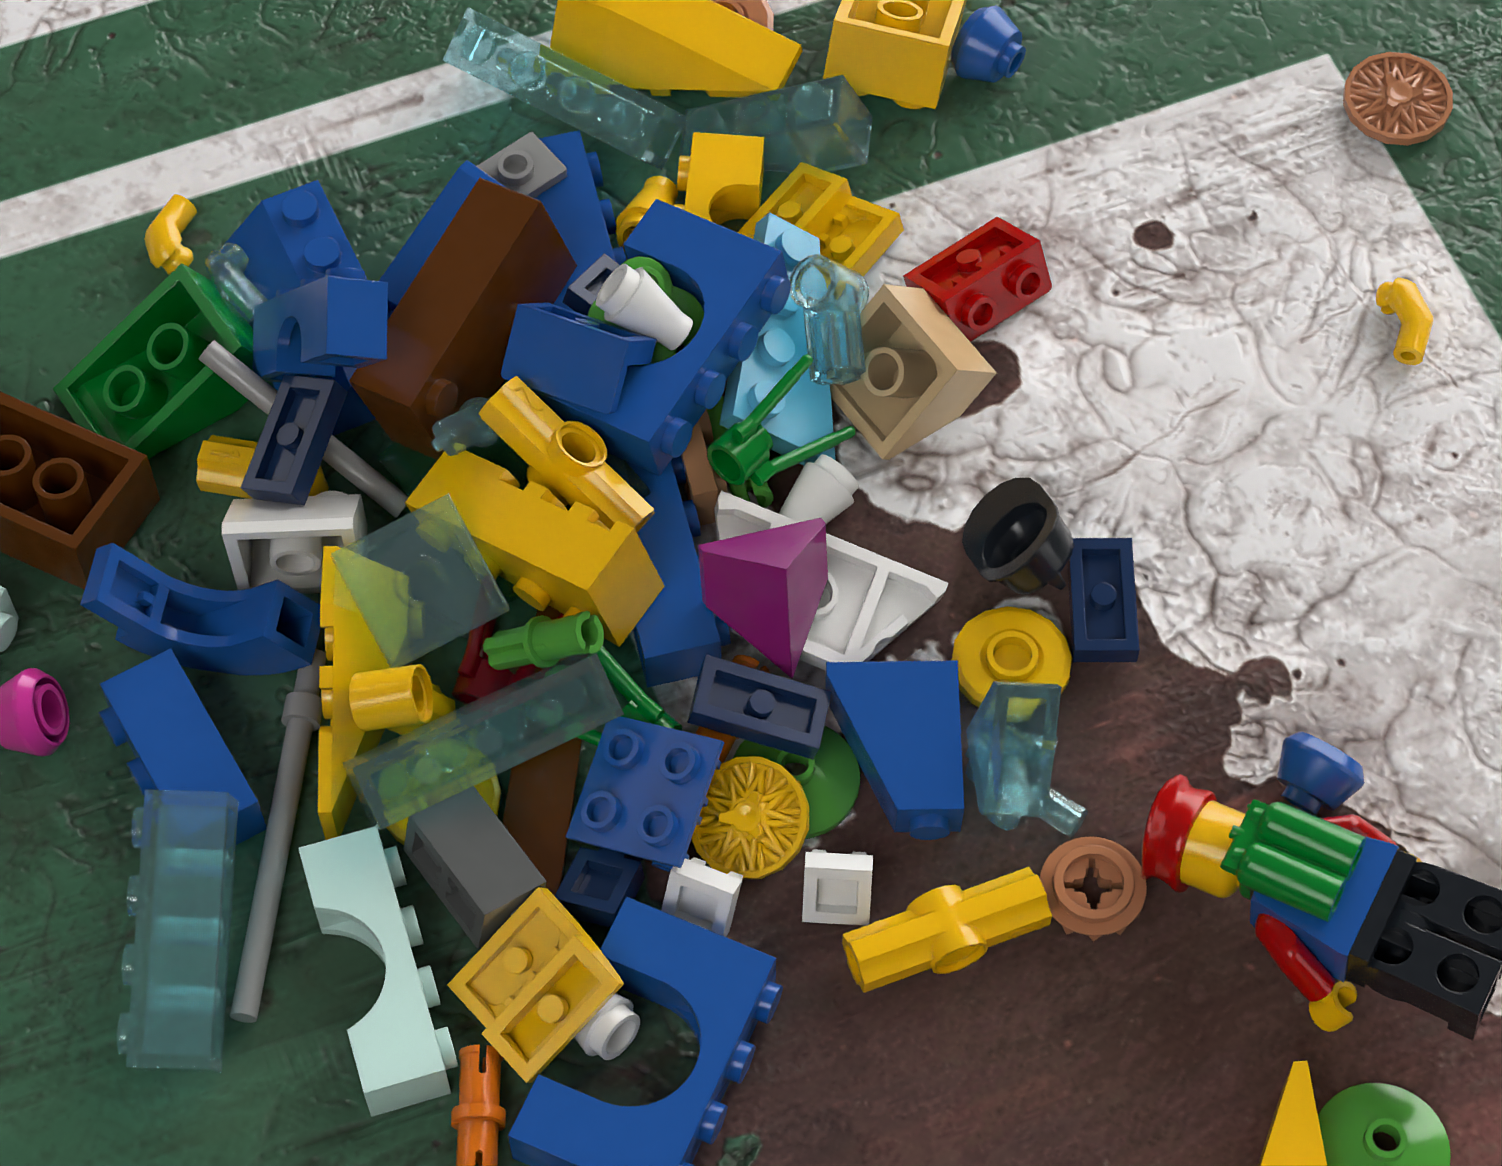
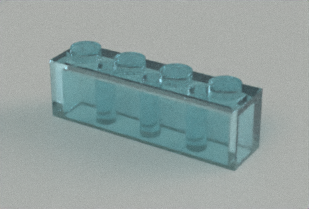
[442,7,688,170]
[343,653,624,830]
[117,790,239,1073]

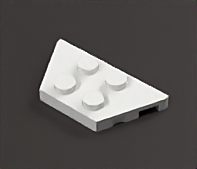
[714,490,948,671]

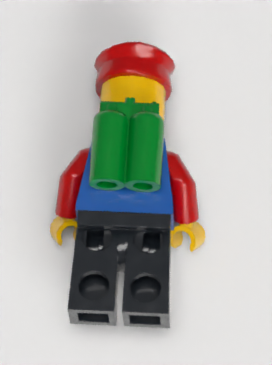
[1141,774,1502,1041]

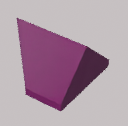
[698,518,828,679]

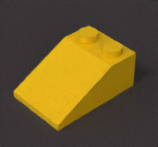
[822,0,967,109]

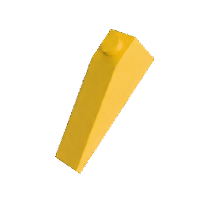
[546,0,803,98]
[318,546,425,840]

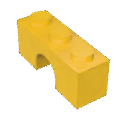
[674,132,764,239]

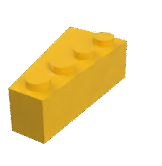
[405,443,665,647]

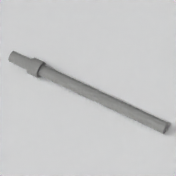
[230,649,327,1023]

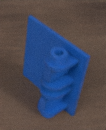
[566,714,725,872]

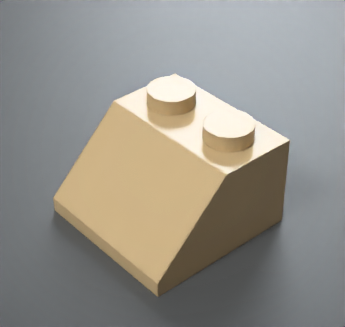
[828,284,997,460]

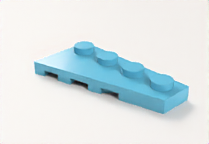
[719,212,835,466]

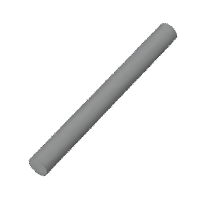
[198,340,409,518]

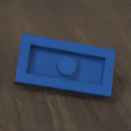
[501,303,657,414]

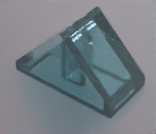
[966,681,1062,817]

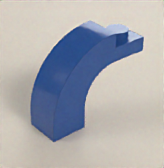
[80,543,321,675]

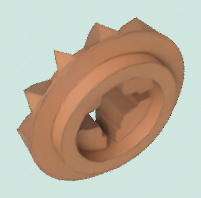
[1040,837,1147,942]

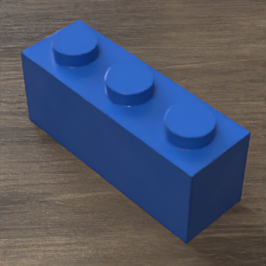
[98,648,267,866]

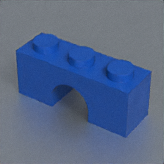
[253,268,388,382]

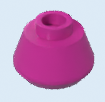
[0,668,70,757]

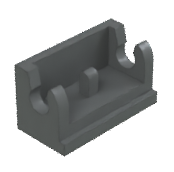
[403,783,547,949]

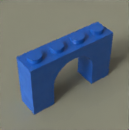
[530,199,791,476]
[508,897,783,1166]

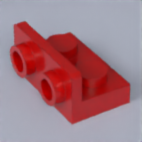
[903,217,1052,342]

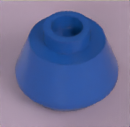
[951,5,1026,83]
[1277,732,1365,816]

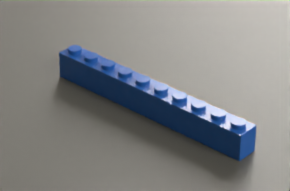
[535,130,731,688]

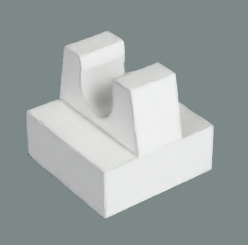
[802,849,873,926]
[661,857,743,937]

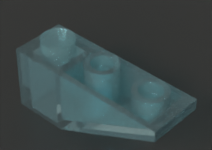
[679,75,873,173]

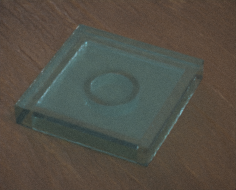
[330,493,510,668]

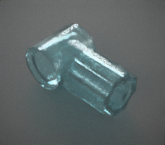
[790,254,869,385]

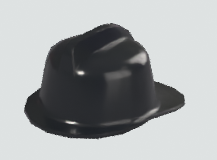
[962,478,1074,595]

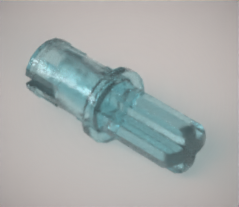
[431,396,500,456]

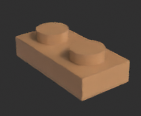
[681,409,727,526]

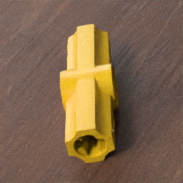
[478,376,655,532]
[842,867,1052,993]

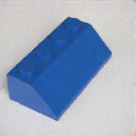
[214,180,388,436]

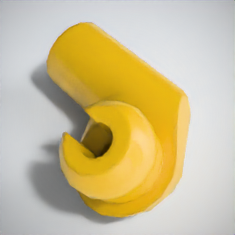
[144,194,197,275]
[1376,277,1434,365]

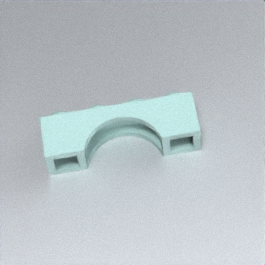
[298,826,458,1117]

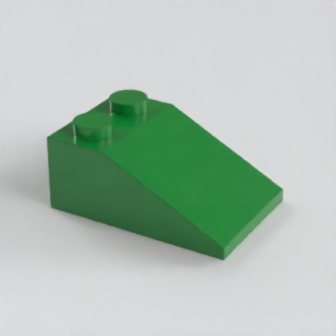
[53,263,268,459]

